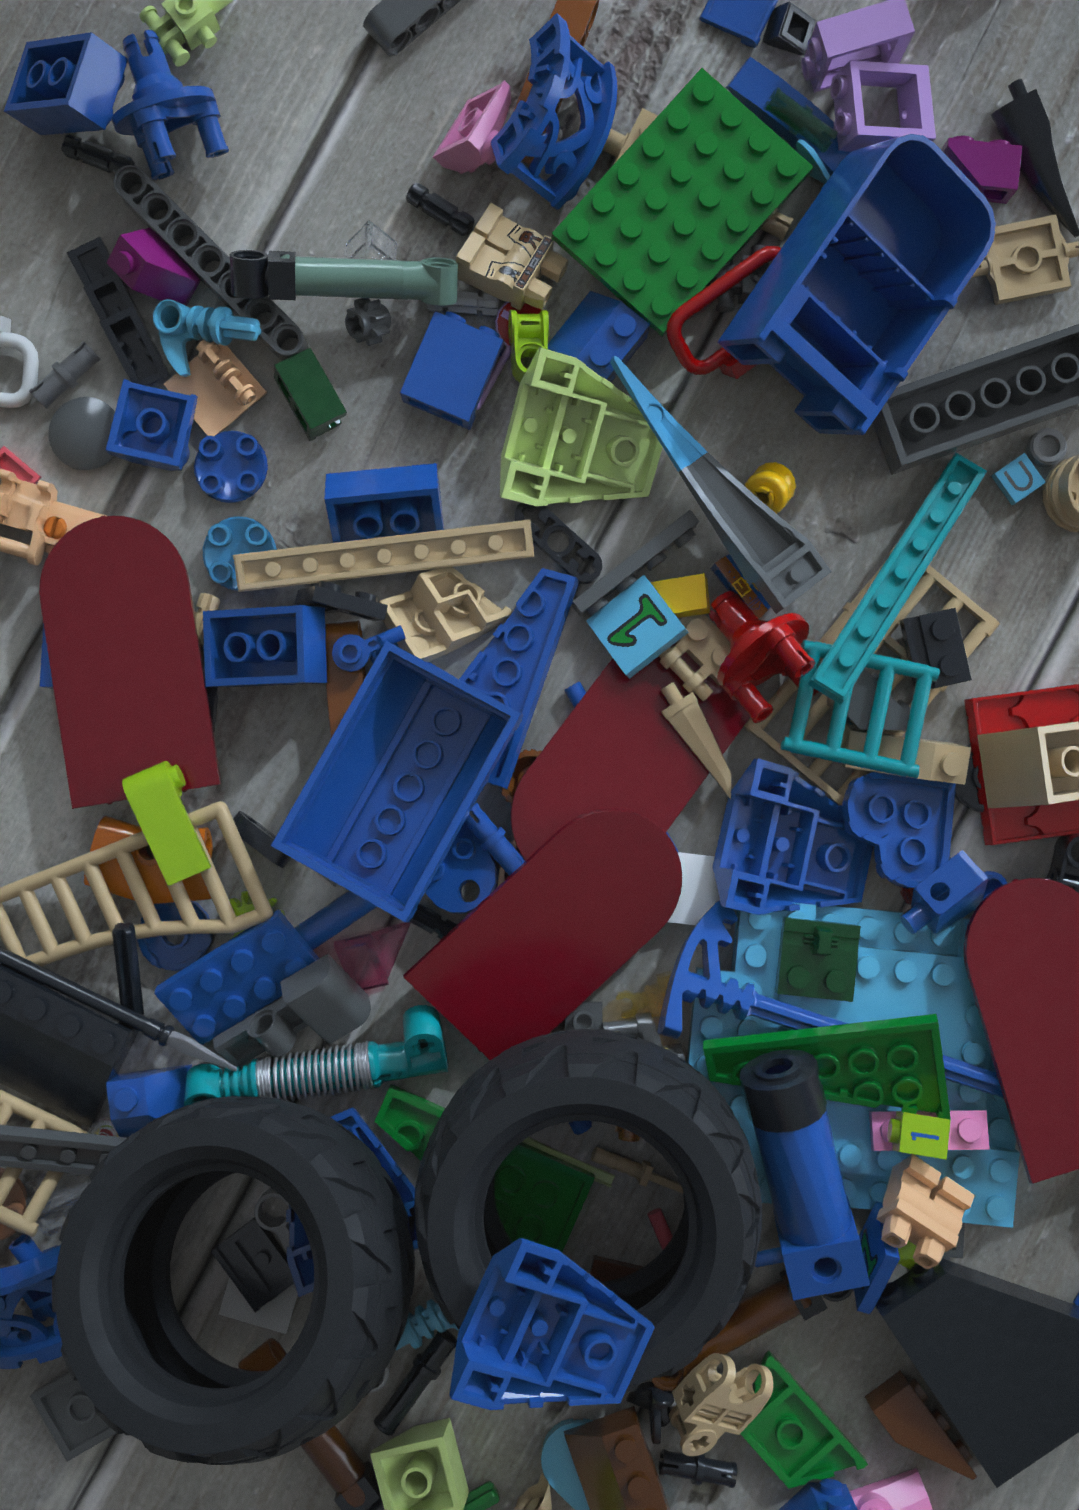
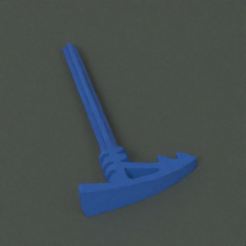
[657,900,1004,1099]

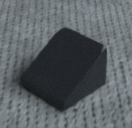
[763,1,816,56]

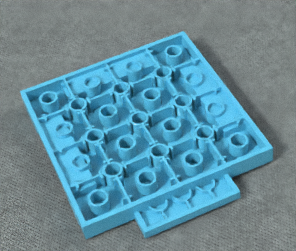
[687,903,1020,1228]

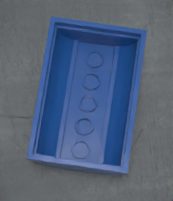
[271,641,523,923]

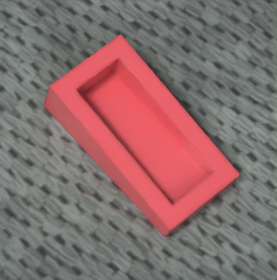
[0,446,41,484]

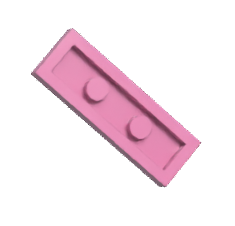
[869,1110,990,1151]

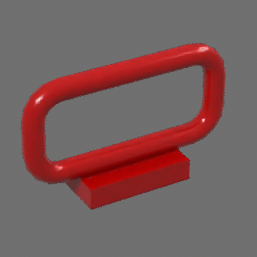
[666,246,781,379]

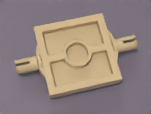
[971,215,1079,305]

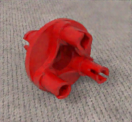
[708,591,819,724]

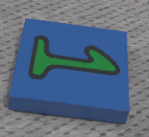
[854,1201,900,1314]

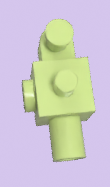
[139,0,234,67]

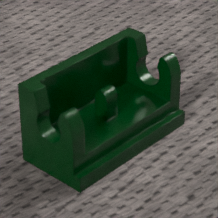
[274,348,347,441]

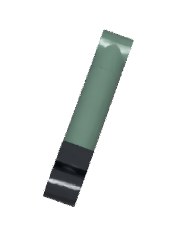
[229,250,459,306]

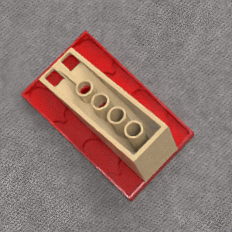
[964,684,1079,845]

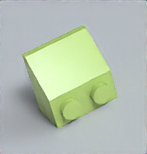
[370,1418,469,1510]

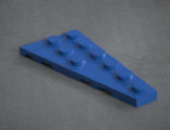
[459,568,579,790]

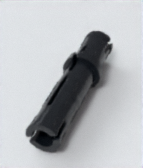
[374,1330,457,1436]

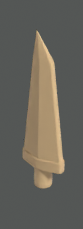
[661,682,731,799]

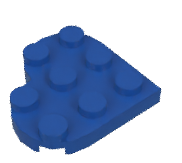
[842,772,956,889]

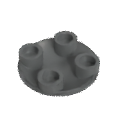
[49,397,115,470]

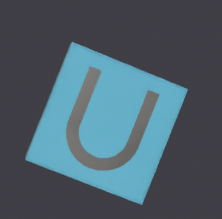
[991,453,1046,505]

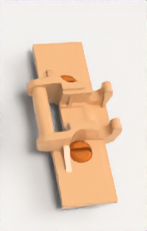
[0,469,106,566]

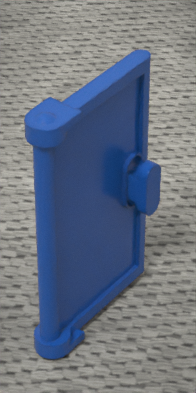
[699,0,778,48]

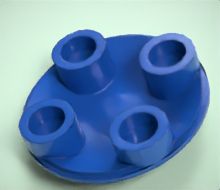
[194,431,268,503]

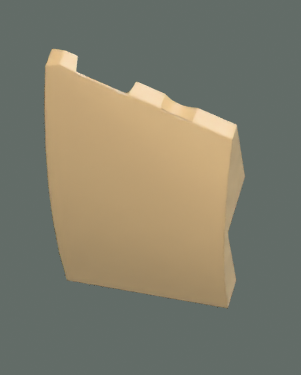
[379,567,512,662]

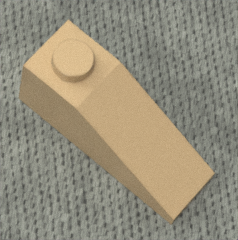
[842,730,971,785]

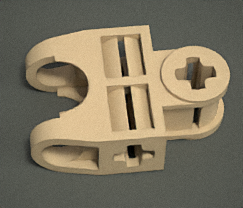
[669,1353,773,1456]

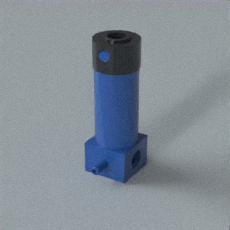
[739,1049,870,1300]

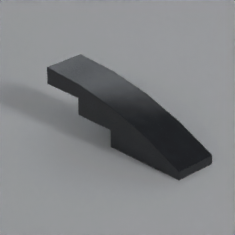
[67,237,169,386]

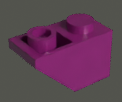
[941,135,1022,204]

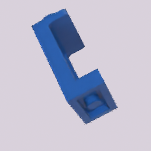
[400,311,504,430]

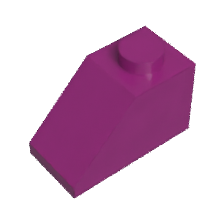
[106,228,201,306]

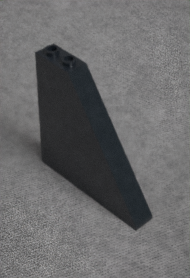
[875,1258,1079,1488]

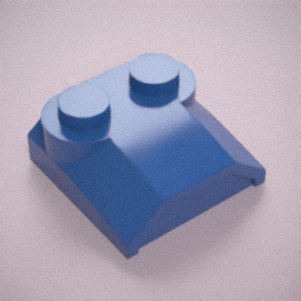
[106,379,198,471]

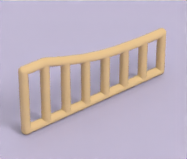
[0,801,273,966]

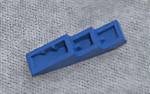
[726,57,851,176]

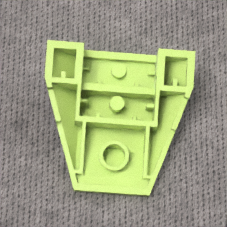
[500,347,663,506]

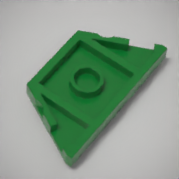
[740,1350,868,1489]

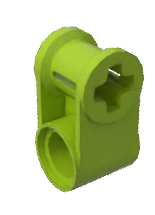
[508,310,549,383]

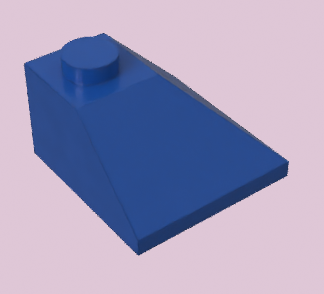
[106,1064,192,1138]

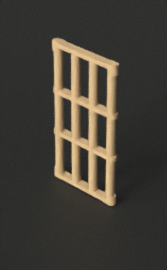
[744,542,1000,805]

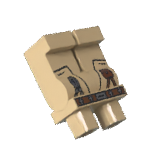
[456,202,568,310]

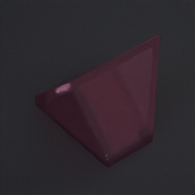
[334,922,411,990]

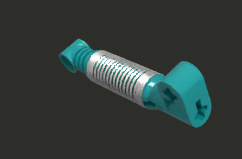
[184,1005,448,1106]

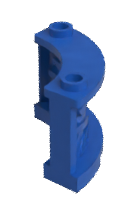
[491,13,617,210]
[0,1243,62,1369]

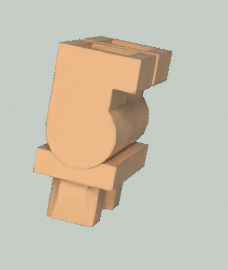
[876,1154,975,1269]

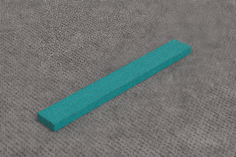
[808,452,987,705]

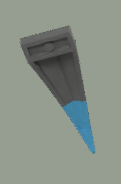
[610,356,832,614]

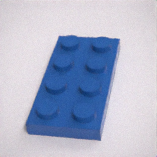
[154,909,320,1045]

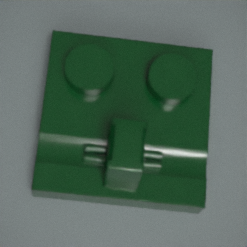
[775,917,861,1002]

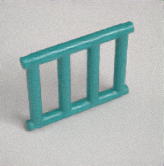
[780,640,940,778]

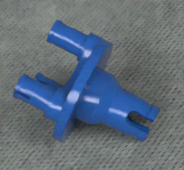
[111,30,229,180]

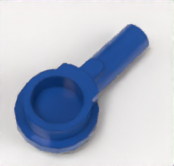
[332,625,406,672]

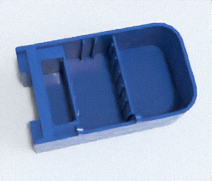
[717,134,996,435]

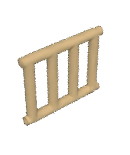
[0,1089,91,1237]

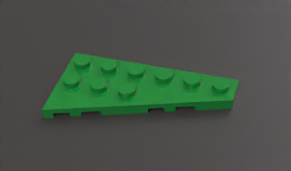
[703,1014,951,1120]
[374,1084,595,1252]

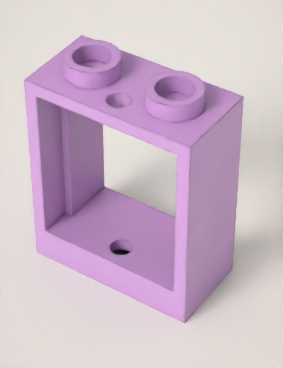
[801,0,915,93]
[830,60,936,151]

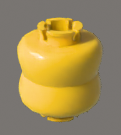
[745,462,796,514]

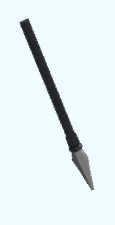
[0,946,237,1071]

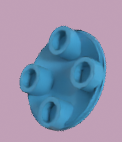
[203,516,277,591]

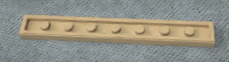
[233,520,535,592]

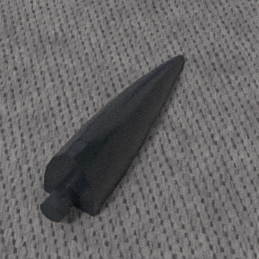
[991,79,1079,238]

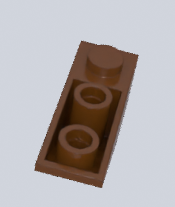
[865,1370,977,1480]

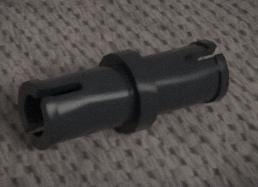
[658,1449,737,1488]

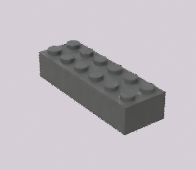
[872,324,1079,475]

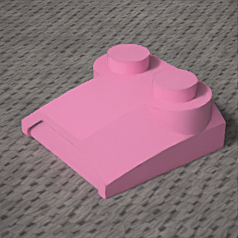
[433,80,511,174]
[849,1468,933,1510]

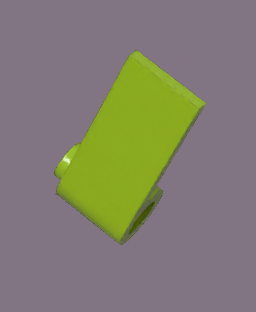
[122,761,212,886]

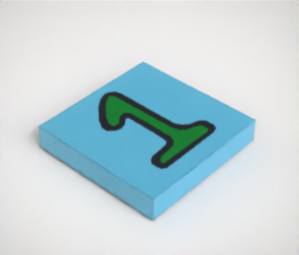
[586,575,689,679]

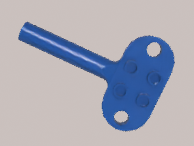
[294,823,499,950]

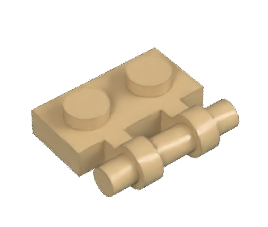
[659,614,730,701]

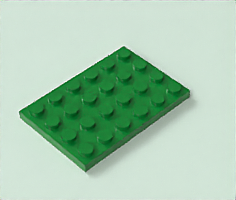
[551,68,814,337]

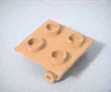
[164,340,267,436]

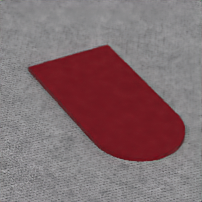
[39,515,221,809]
[511,643,750,861]
[403,809,682,1060]
[964,878,1079,1184]

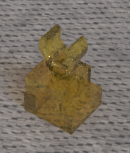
[616,971,671,1018]

